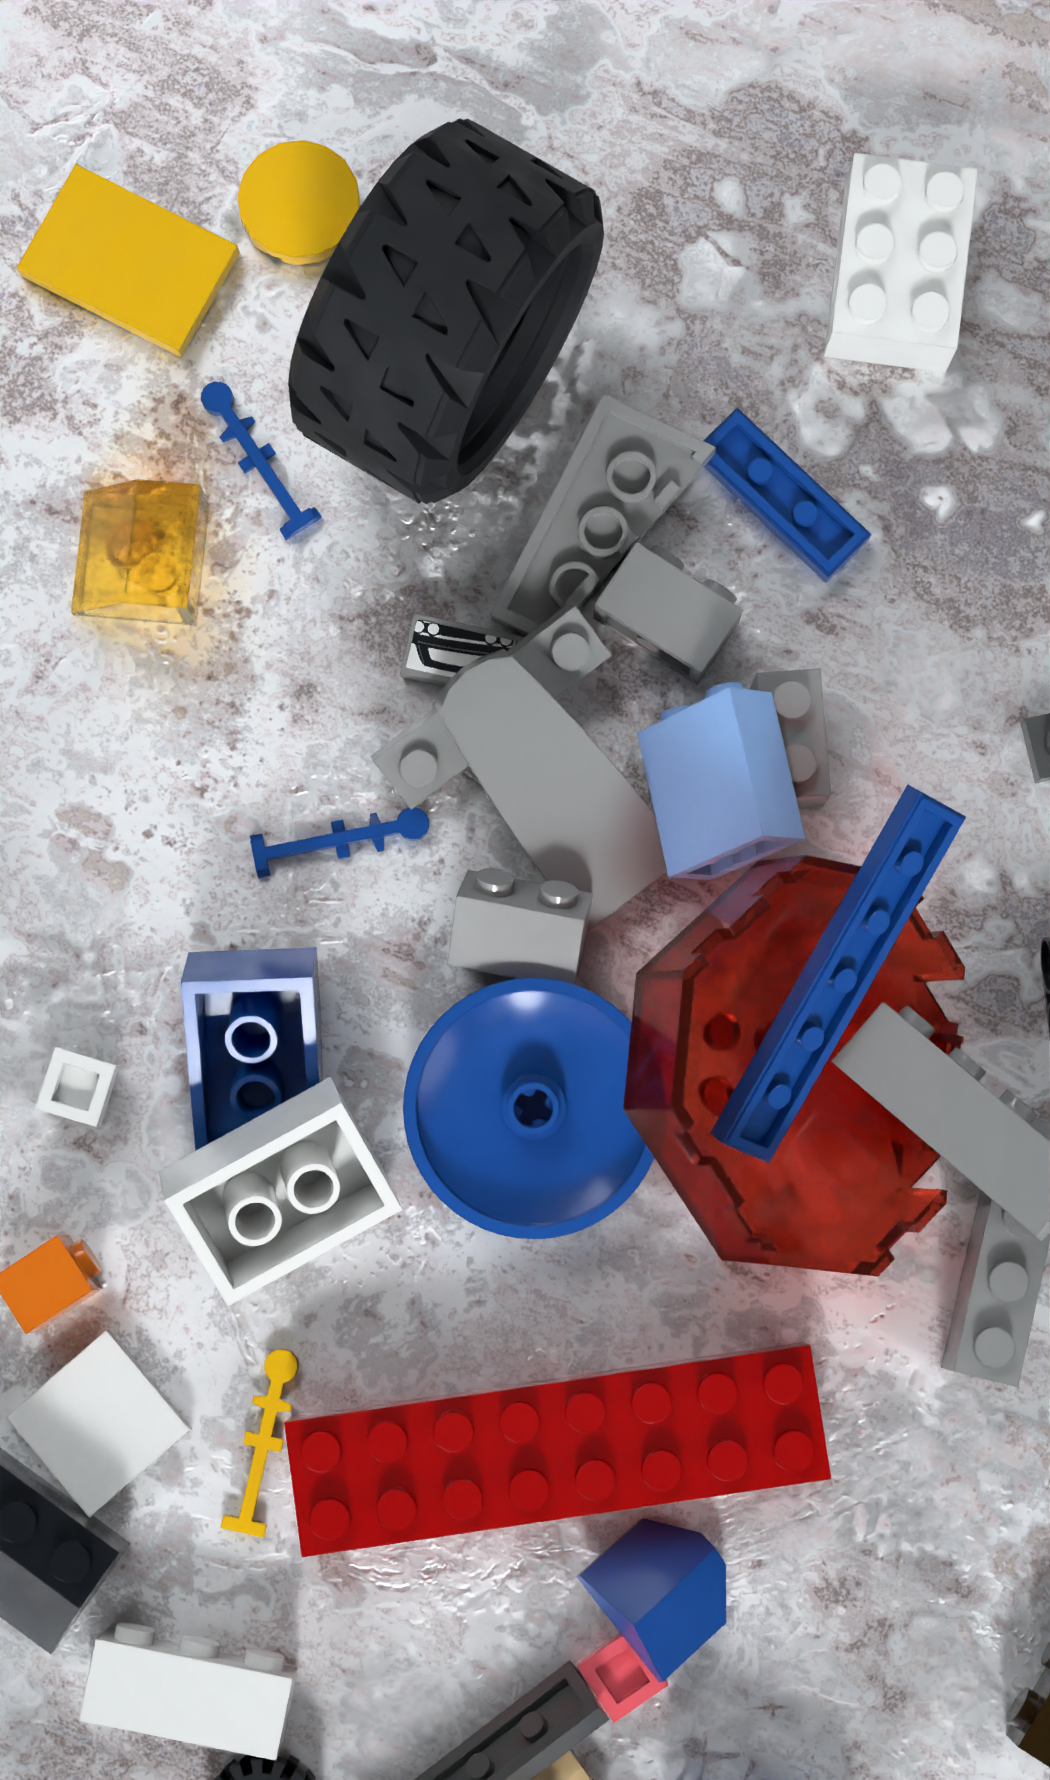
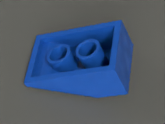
[181,947,323,1151]

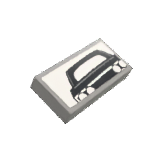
[400,613,524,687]

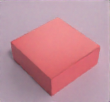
[576,1633,669,1723]

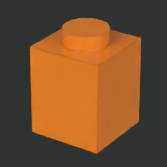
[0,1235,103,1334]

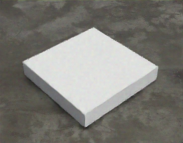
[6,1330,193,1518]

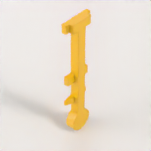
[220,1349,299,1538]

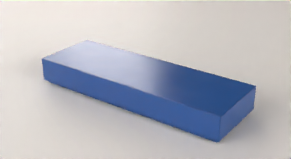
[703,408,872,583]

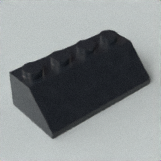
[0,1447,131,1654]

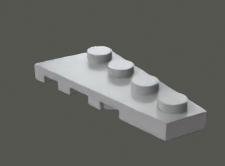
[490,393,716,636]

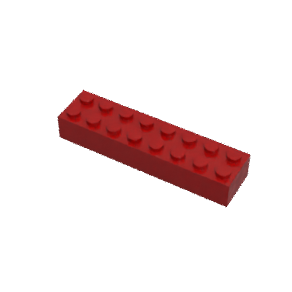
[284,1342,831,1557]

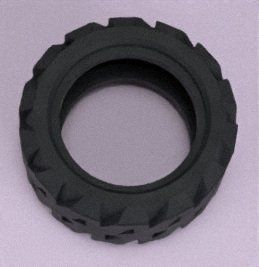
[288,118,604,504]

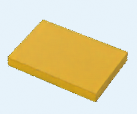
[16,164,240,358]

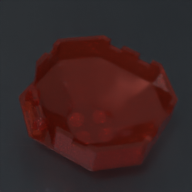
[623,855,965,1277]

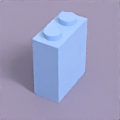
[637,682,806,880]

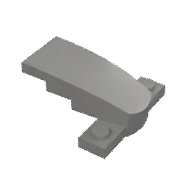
[370,602,667,932]

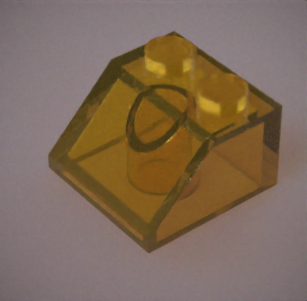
[71,479,210,626]

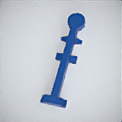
[201,381,322,541]
[250,807,429,879]

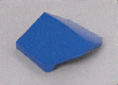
[576,1518,726,1682]

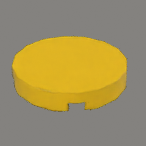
[237,140,361,265]

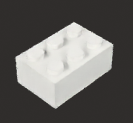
[823,153,978,373]
[158,1077,402,1306]

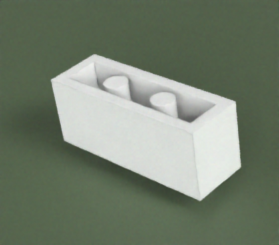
[79,1622,298,1761]

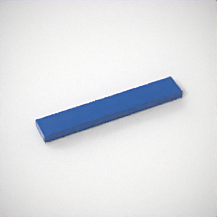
[710,784,966,1163]

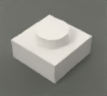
[35,1047,120,1128]

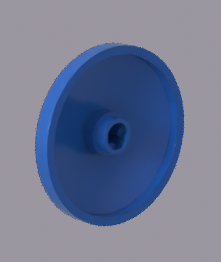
[403,977,664,1239]

